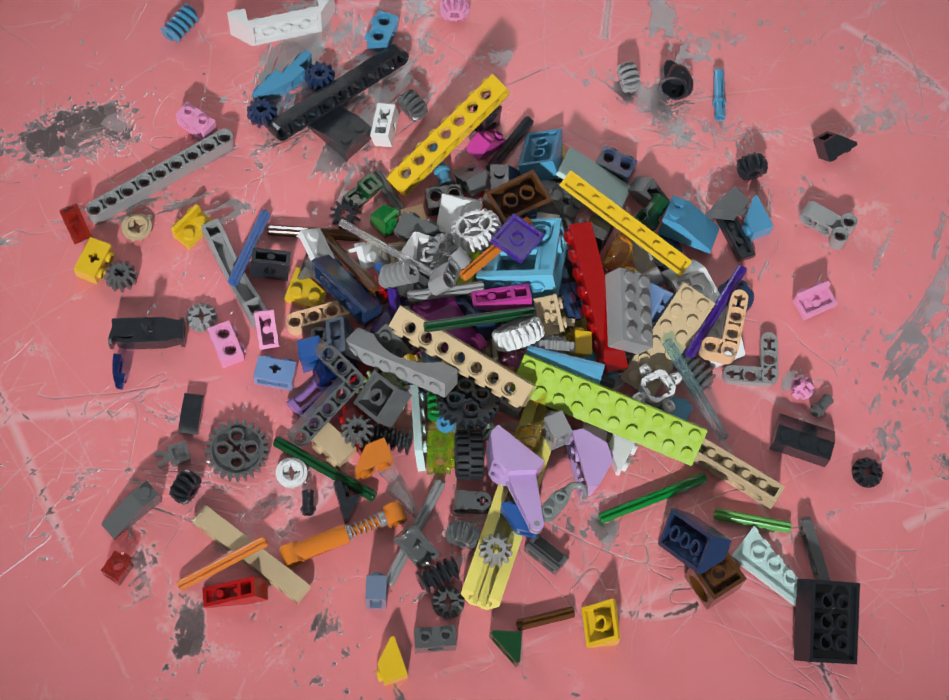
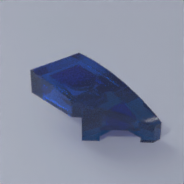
[112,353,127,390]

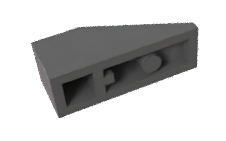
[101,480,162,540]

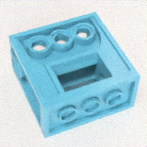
[476,218,567,301]

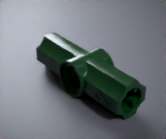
[635,193,669,231]

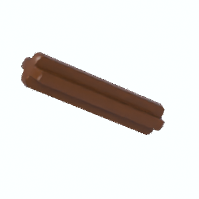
[516,606,575,631]

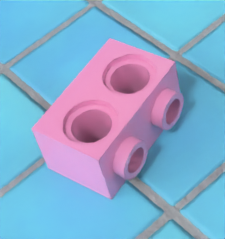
[175,101,218,141]
[207,320,246,368]

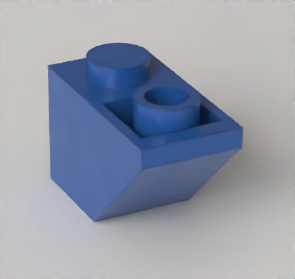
[500,501,536,538]

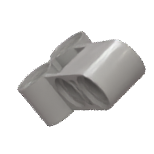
[799,201,858,250]
[428,244,471,296]

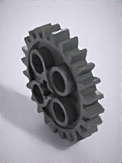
[205,419,270,483]

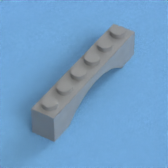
[201,218,267,328]
[345,328,457,397]

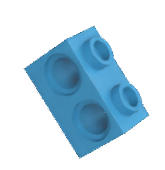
[365,10,399,52]

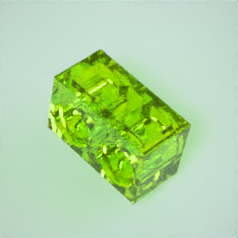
[426,431,455,474]

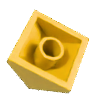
[581,599,621,648]

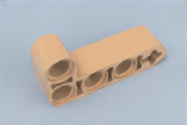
[699,290,748,364]

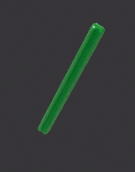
[598,473,707,523]

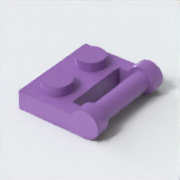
[286,378,329,426]

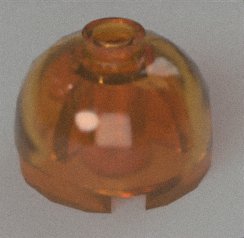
[602,233,636,271]

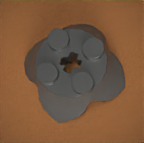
[538,180,583,230]

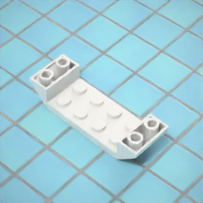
[227,0,335,46]
[660,259,745,370]

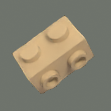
[533,294,567,336]

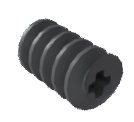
[676,354,716,393]

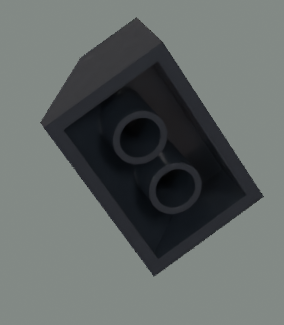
[769,413,835,467]

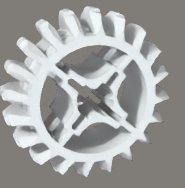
[451,208,502,254]
[492,317,545,352]

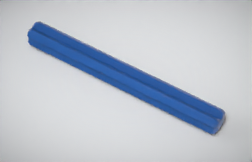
[228,210,271,286]

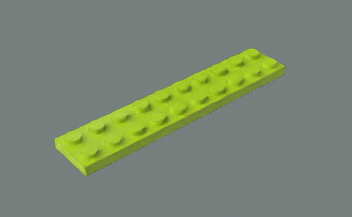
[509,354,708,466]

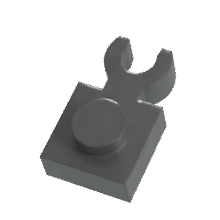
[154,441,191,468]

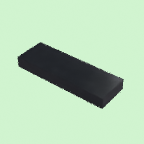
[715,218,756,262]

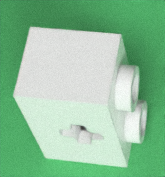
[370,103,399,147]

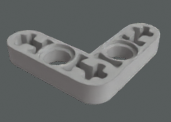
[722,332,778,387]

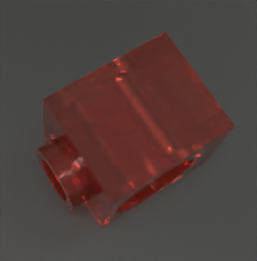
[100,551,134,586]

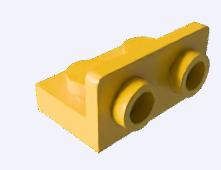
[171,204,213,250]

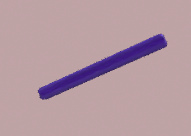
[685,265,747,358]

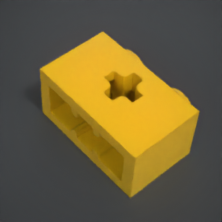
[73,237,114,284]

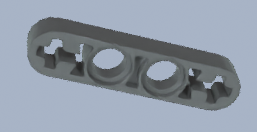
[798,516,831,581]

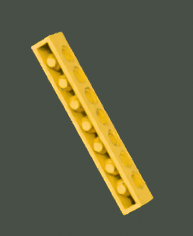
[386,74,511,197]

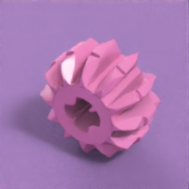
[440,0,470,22]

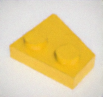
[284,267,326,308]

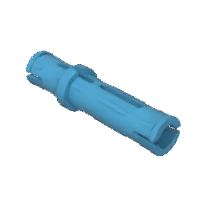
[712,69,727,121]

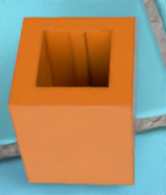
[355,438,393,479]

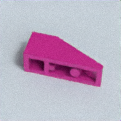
[471,283,532,312]

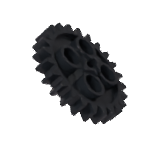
[436,374,501,430]

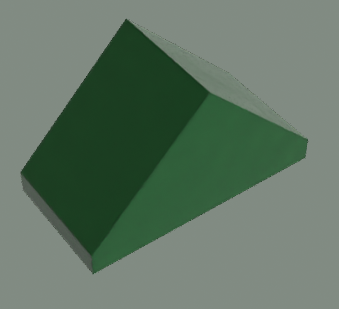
[489,630,522,667]

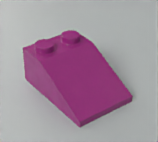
[412,297,477,353]

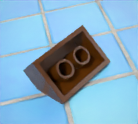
[482,170,553,224]

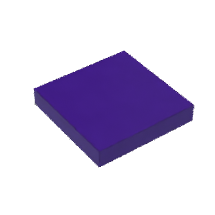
[490,213,545,264]

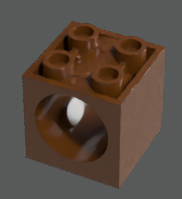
[684,552,747,609]

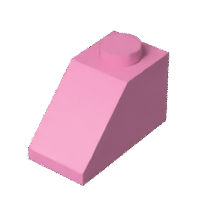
[254,309,279,350]

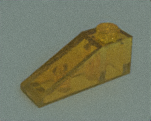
[512,421,545,453]

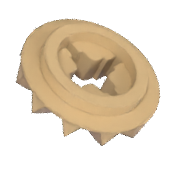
[121,213,152,242]

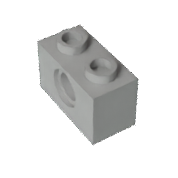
[540,410,572,451]

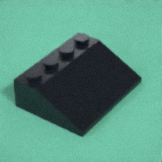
[794,579,860,664]

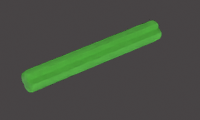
[714,508,792,533]

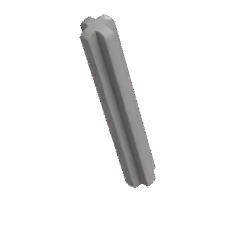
[407,281,484,302]

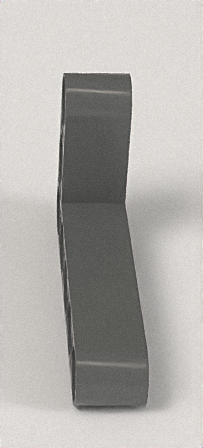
[288,342,364,447]

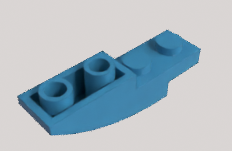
[252,49,312,102]

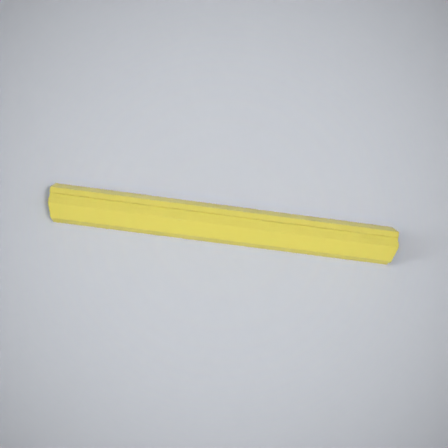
[461,297,587,610]

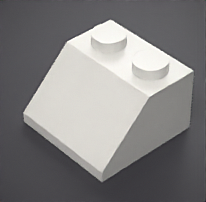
[437,193,482,235]

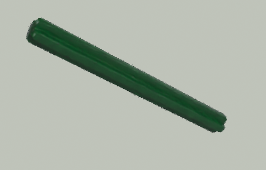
[423,306,536,333]
[273,436,377,501]

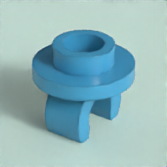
[436,415,456,433]

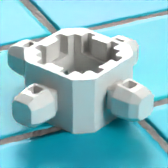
[632,364,682,413]

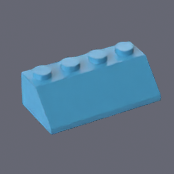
[526,345,605,384]

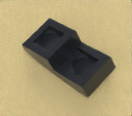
[178,393,204,435]

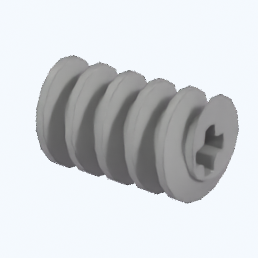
[378,259,420,289]

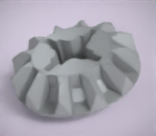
[186,302,217,332]

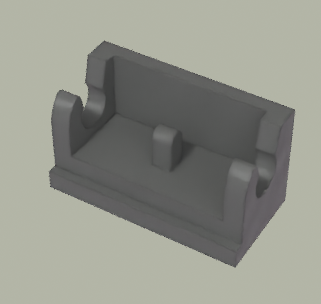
[393,525,441,569]
[524,533,569,576]

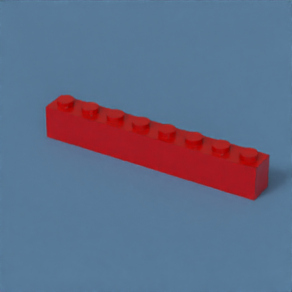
[563,222,629,376]

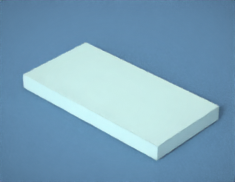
[556,147,630,208]

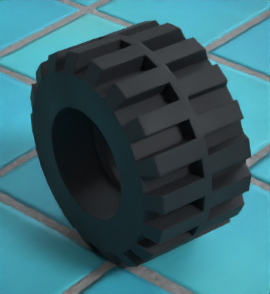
[454,430,484,480]

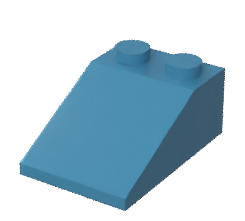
[518,128,563,181]
[658,195,720,254]

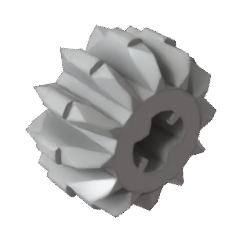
[616,62,641,93]
[478,533,513,568]

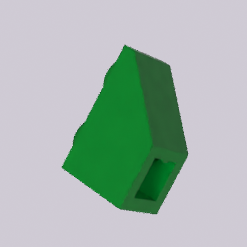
[370,205,399,238]

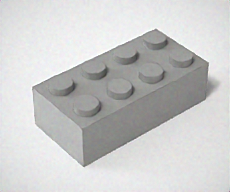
[605,267,653,354]

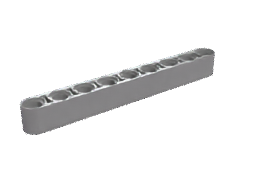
[86,129,234,224]

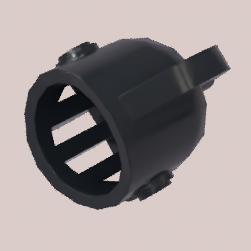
[659,60,693,100]

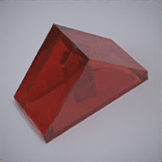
[59,203,92,245]

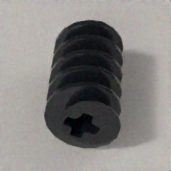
[370,423,414,455]
[415,555,460,594]

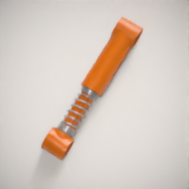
[279,501,407,568]

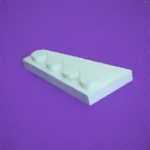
[410,385,427,472]
[731,526,799,607]

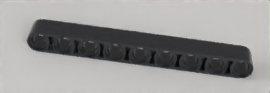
[267,44,409,141]

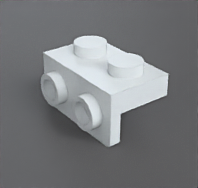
[298,228,335,261]
[348,240,390,269]

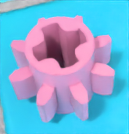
[790,376,815,400]

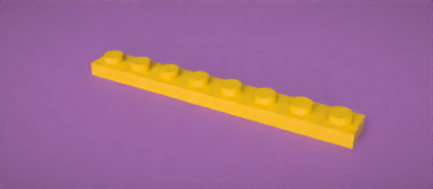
[559,170,692,277]

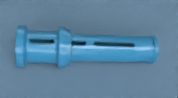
[430,144,455,186]

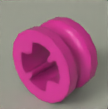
[469,333,488,352]

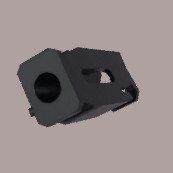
[108,317,186,350]

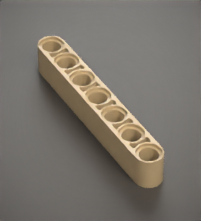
[191,505,311,604]

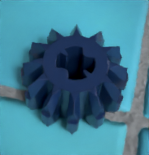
[305,61,335,92]
[247,97,278,129]

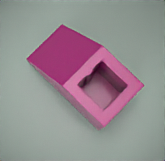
[466,129,506,161]

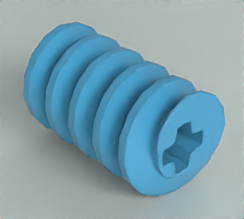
[160,3,199,43]

